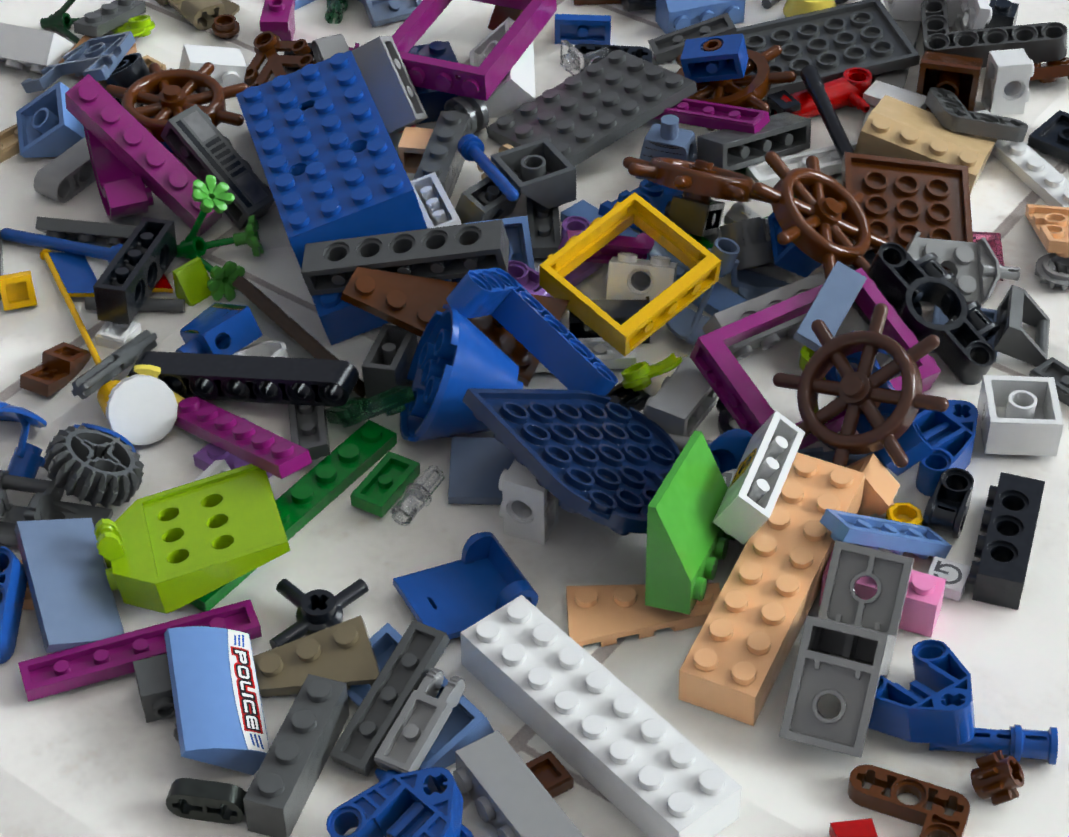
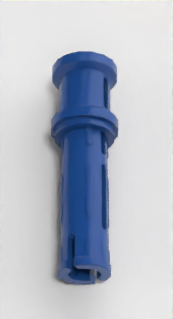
[929,724,1058,765]

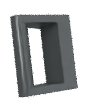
[994,285,1050,367]

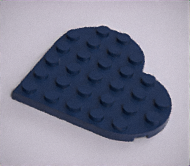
[462,388,680,536]

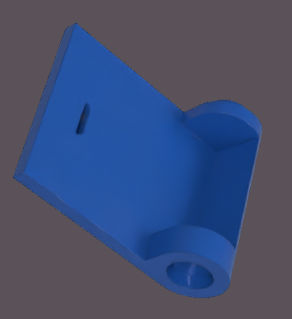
[393,532,538,639]

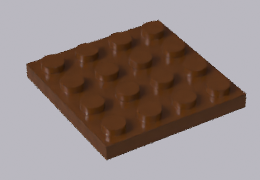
[842,152,973,270]

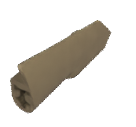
[155,0,240,30]

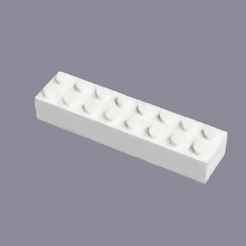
[460,595,742,837]

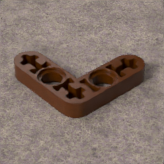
[848,764,970,837]

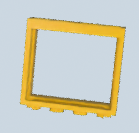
[539,192,721,357]

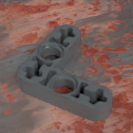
[925,87,1028,142]

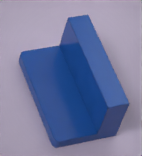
[555,14,611,45]

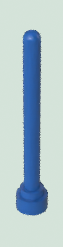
[458,134,519,201]
[0,228,124,264]

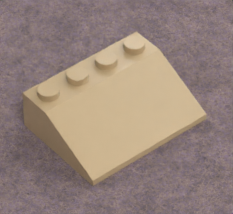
[855,95,997,195]

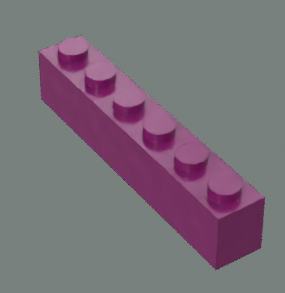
[65,74,222,237]

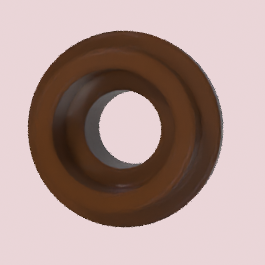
[212,14,240,39]

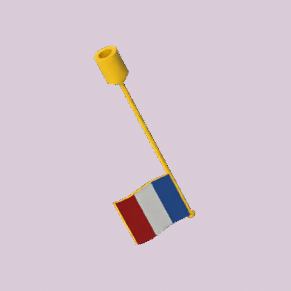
[40,249,173,422]

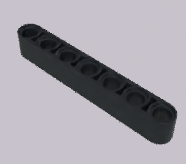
[127,351,359,407]

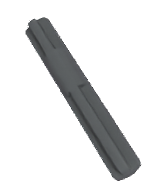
[71,330,158,399]

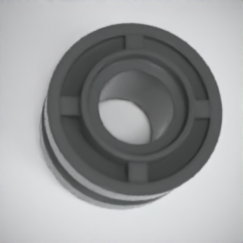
[444,95,489,134]

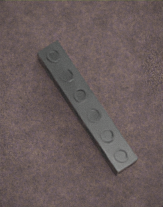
[301,219,510,296]

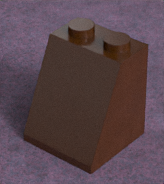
[916,51,983,113]

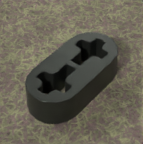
[166,778,247,824]

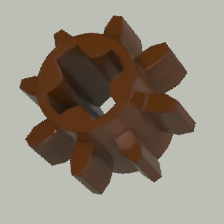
[971,750,1024,806]

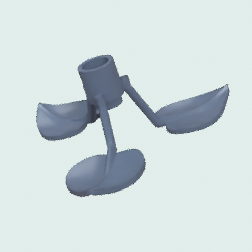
[648,237,790,345]

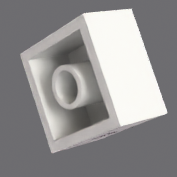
[977,375,1064,456]

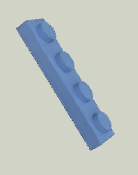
[820,509,952,559]

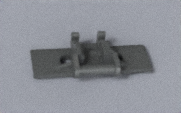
[0,470,113,547]

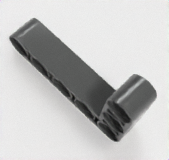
[921,0,1068,68]

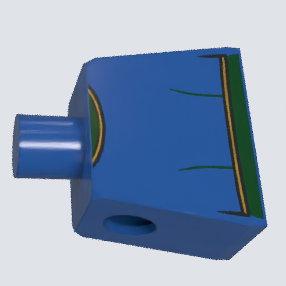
[176,303,263,355]

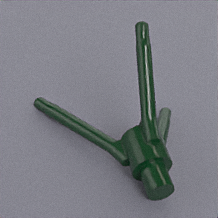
[40,0,80,44]

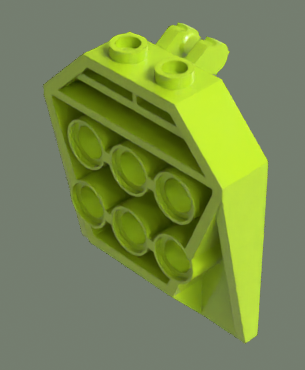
[94,464,291,614]

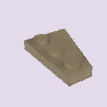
[253,615,380,698]

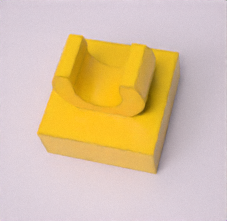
[0,271,37,311]

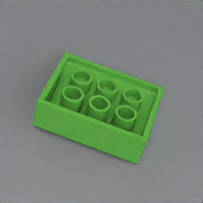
[645,430,735,615]

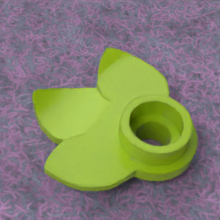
[111,15,155,38]
[621,353,683,391]

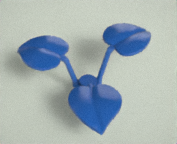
[0,401,137,478]

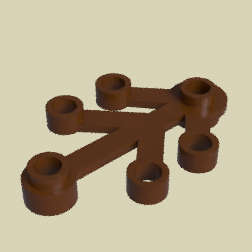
[244,31,317,87]

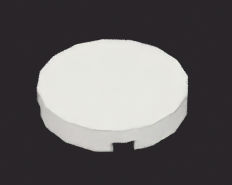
[105,374,178,445]

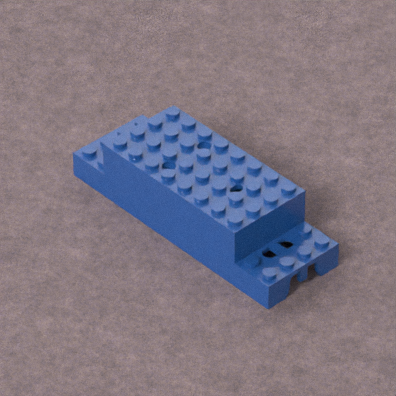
[236,50,450,346]

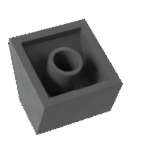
[491,137,576,209]

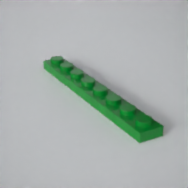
[189,420,397,612]

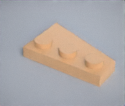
[1025,204,1069,258]

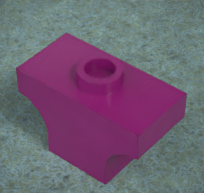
[259,0,295,41]

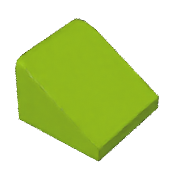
[172,257,211,306]

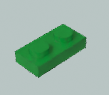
[350,451,420,518]

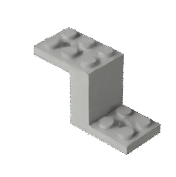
[779,540,914,758]

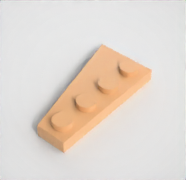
[566,583,720,648]

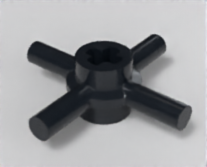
[269,579,369,649]

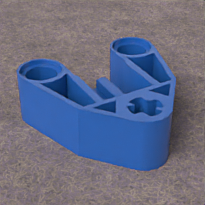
[914,400,978,497]
[868,639,975,745]
[326,767,464,837]

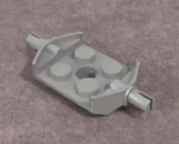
[905,231,1020,304]

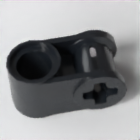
[922,468,974,538]

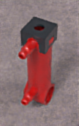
[767,67,872,119]

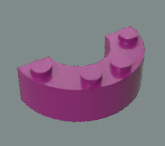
[83,125,154,220]

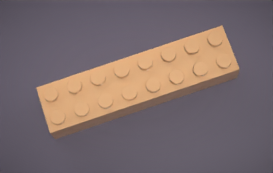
[679,452,865,726]

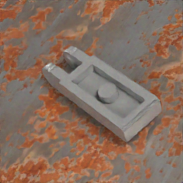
[374,668,466,774]

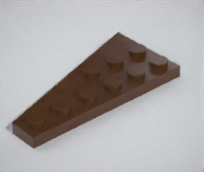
[341,267,570,387]

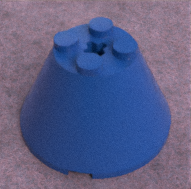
[400,304,523,442]

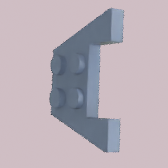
[21,31,136,93]

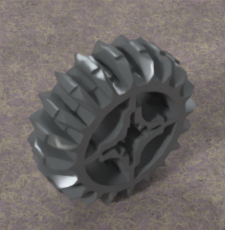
[44,425,144,508]

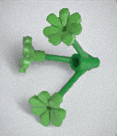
[176,175,264,302]

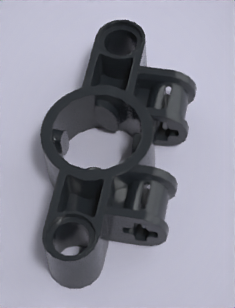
[868,242,1000,385]

